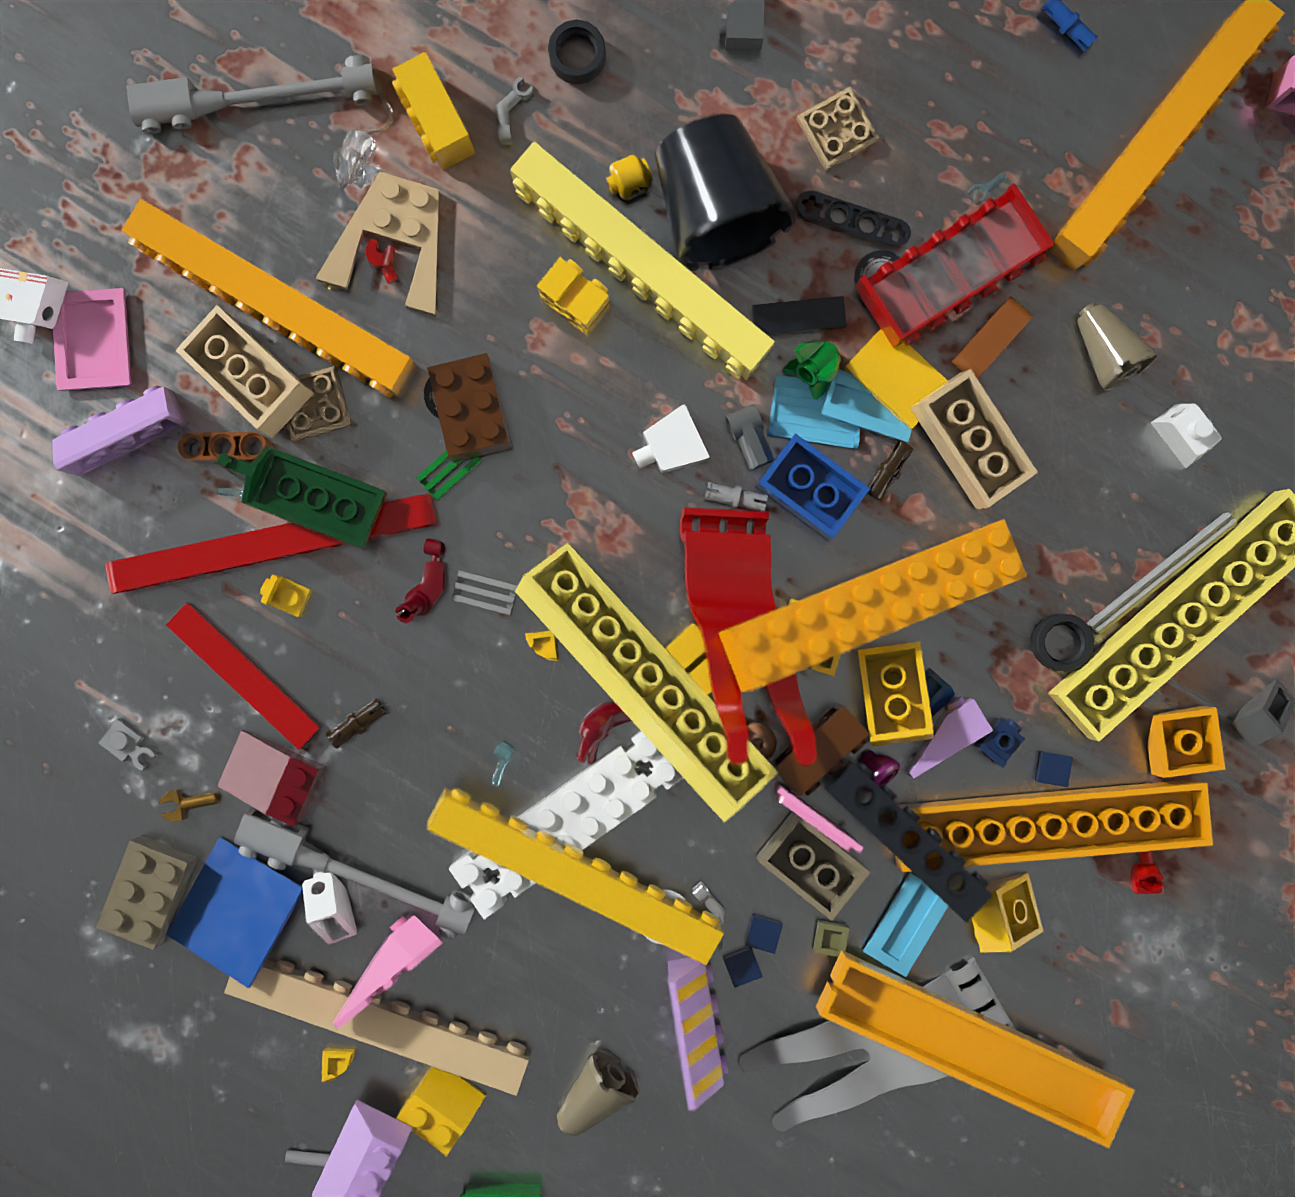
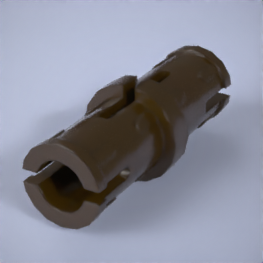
[867,439,914,501]
[326,698,387,749]

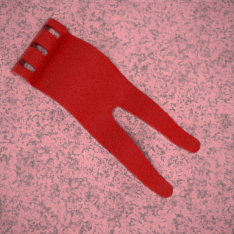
[680,507,817,766]

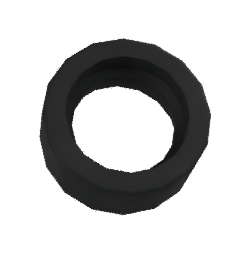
[548,19,606,85]
[1031,614,1094,672]

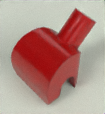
[365,238,399,284]
[1130,851,1164,894]

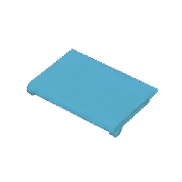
[767,374,861,449]

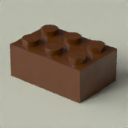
[427,353,512,462]
[770,703,869,797]

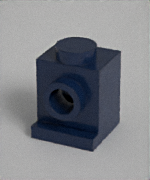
[973,718,1025,768]

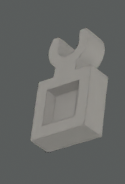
[99,718,158,770]

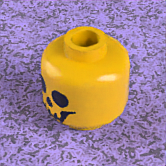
[606,154,653,201]

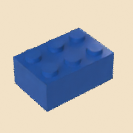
[756,433,870,540]

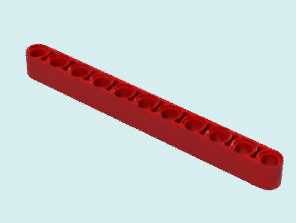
[104,494,437,594]

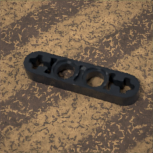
[796,190,911,250]

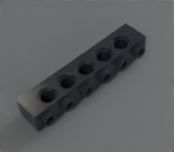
[824,761,993,923]

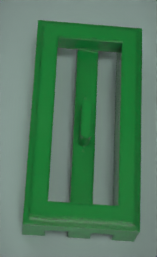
[416,450,482,501]

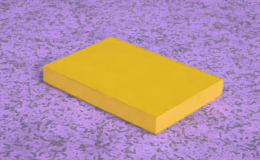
[844,329,948,430]

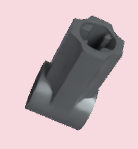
[726,404,775,470]

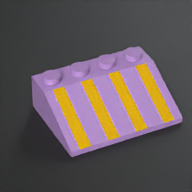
[668,958,728,1111]

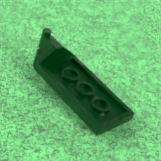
[217,446,387,550]

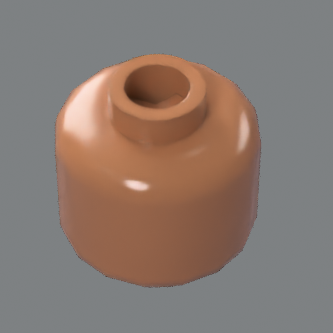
[747,722,777,760]

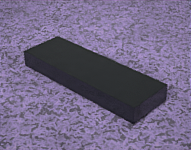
[752,296,847,336]

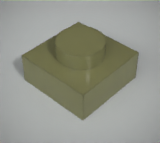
[813,920,849,957]

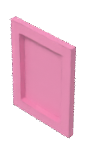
[53,288,132,391]
[772,779,863,853]

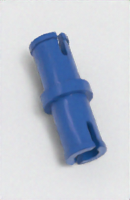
[1041,0,1098,52]

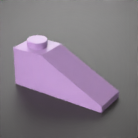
[905,696,993,778]

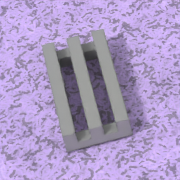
[451,570,517,615]

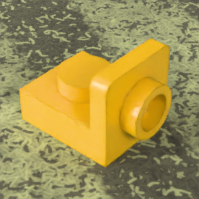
[260,574,312,617]

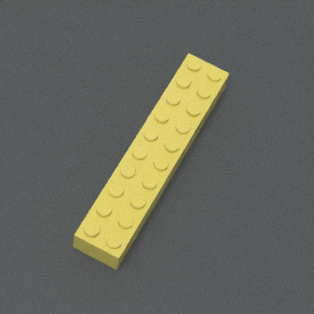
[510,141,775,380]
[1048,489,1295,742]
[515,543,778,822]

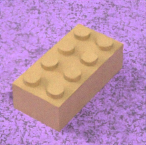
[176,305,314,438]
[910,369,1038,509]

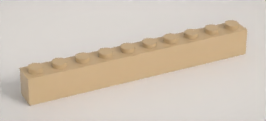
[224,959,531,1096]

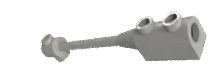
[126,55,378,134]
[234,806,475,940]

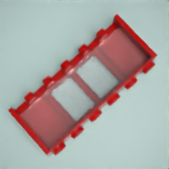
[855,183,1055,348]

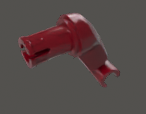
[395,538,446,623]
[576,701,632,764]

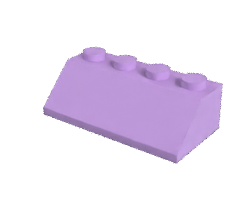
[52,386,189,476]
[312,1100,413,1197]

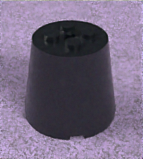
[655,114,797,271]

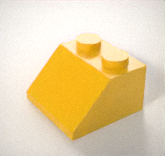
[972,872,1044,953]
[396,1066,487,1156]

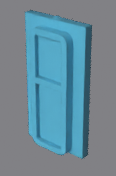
[821,369,912,443]
[863,873,948,977]

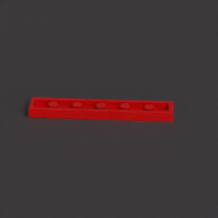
[166,603,322,750]

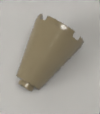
[1077,303,1157,391]
[557,1049,640,1136]

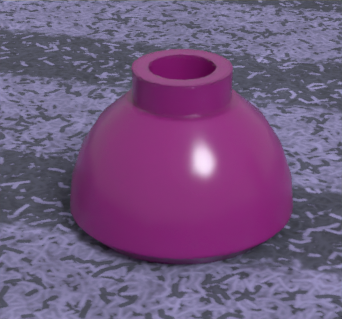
[859,751,900,792]

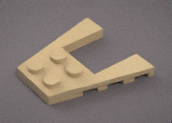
[316,172,439,316]

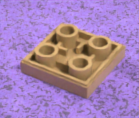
[796,87,880,171]
[287,366,352,442]

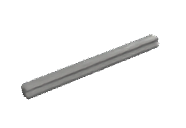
[1087,512,1238,635]

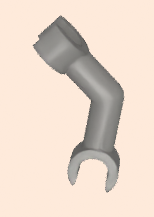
[496,77,534,146]
[692,881,725,952]

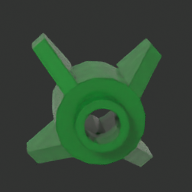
[783,340,841,400]

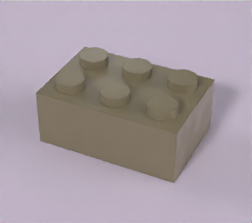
[756,811,871,921]
[96,835,199,950]

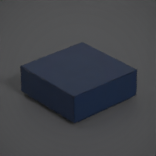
[1035,751,1073,787]
[745,914,783,954]
[723,947,763,988]

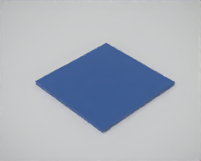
[166,837,303,988]

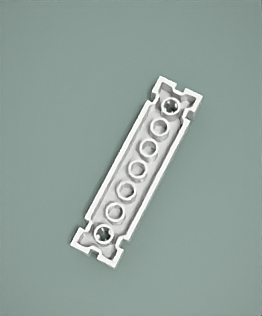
[448,730,683,919]

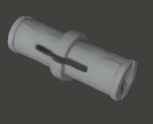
[704,481,768,512]

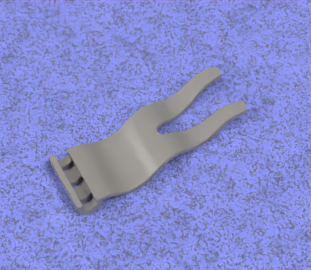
[738,957,1016,1132]

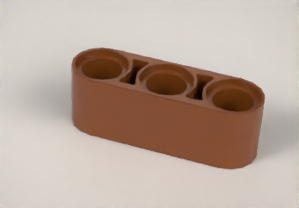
[951,296,1033,379]
[177,432,274,463]

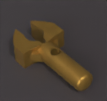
[158,789,219,822]

